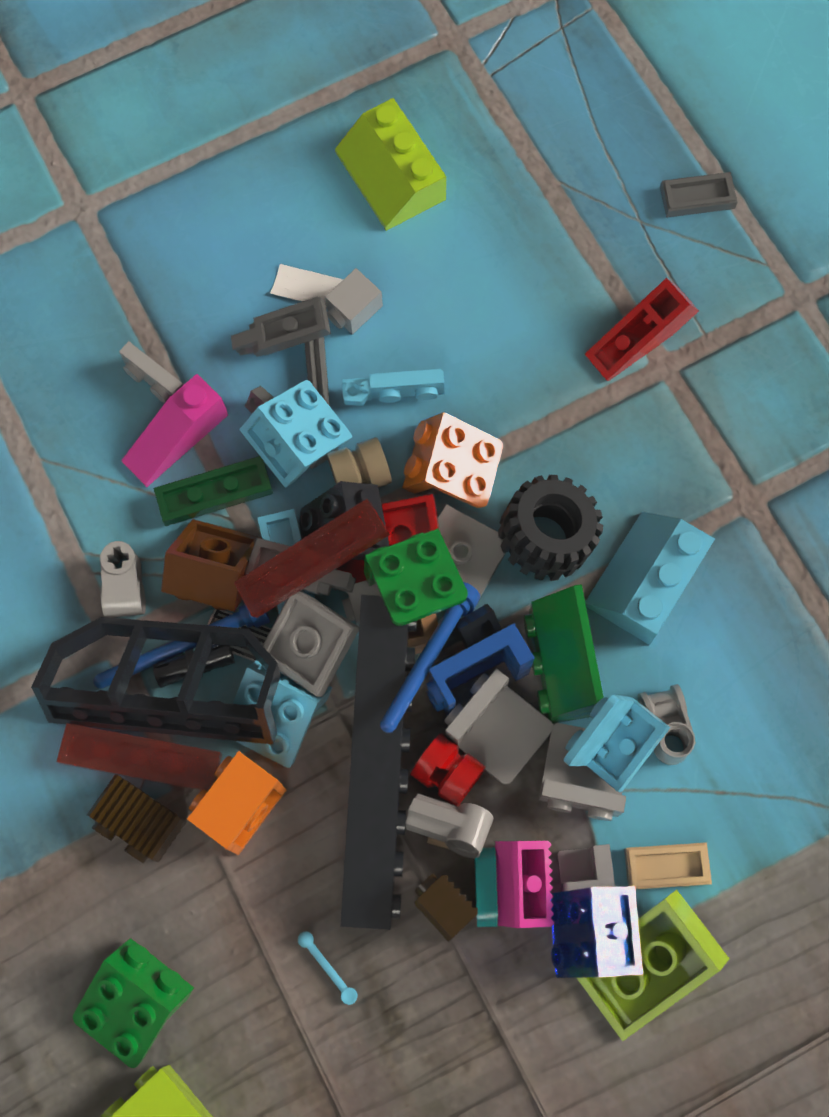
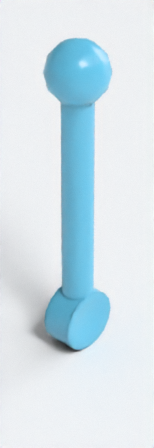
[298,931,358,1005]

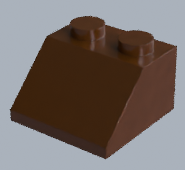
[161,519,262,612]

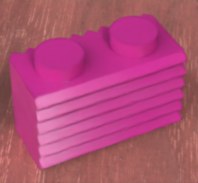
[495,841,554,928]

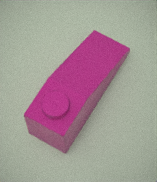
[121,374,228,487]

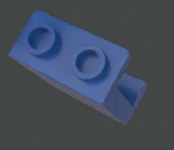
[426,623,534,716]

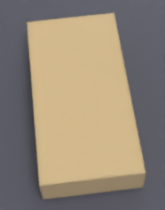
[624,842,712,890]

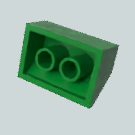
[524,584,604,723]

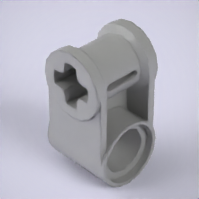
[100,541,146,618]
[638,684,696,765]

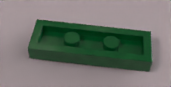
[153,456,273,526]

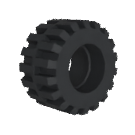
[498,475,603,581]

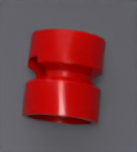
[410,733,486,806]

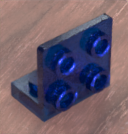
[550,886,643,978]

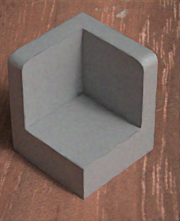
[557,844,615,893]

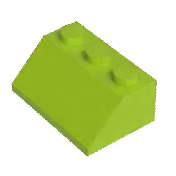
[335,98,446,231]

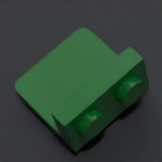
[364,528,468,626]
[73,938,194,1068]

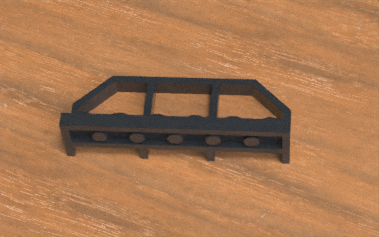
[31,617,281,745]

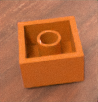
[187,751,287,855]

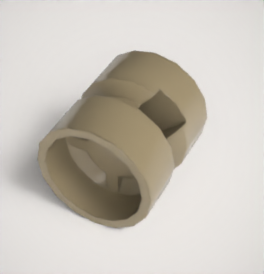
[327,437,392,488]

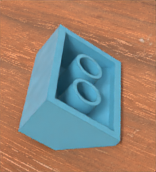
[585,512,715,645]

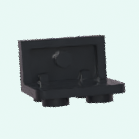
[299,481,389,568]

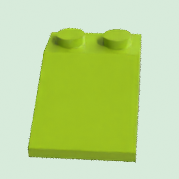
[571,889,730,1042]

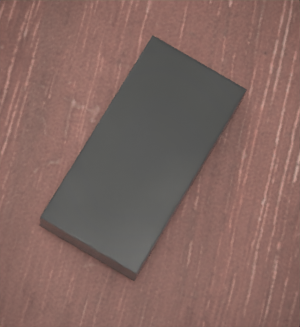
[660,172,738,218]

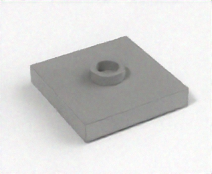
[438,504,506,597]
[263,588,359,697]

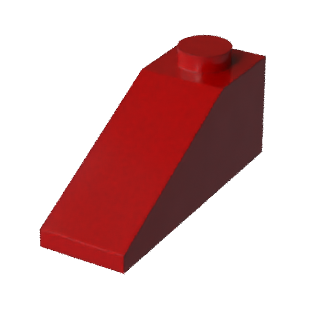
[585,278,699,381]

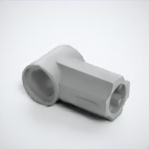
[405,794,494,858]

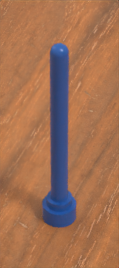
[380,582,480,733]
[93,594,271,689]

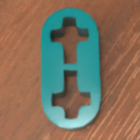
[474,847,498,927]

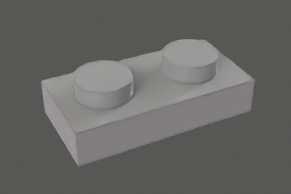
[119,341,183,403]

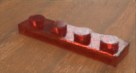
[234,499,390,618]
[56,723,223,791]

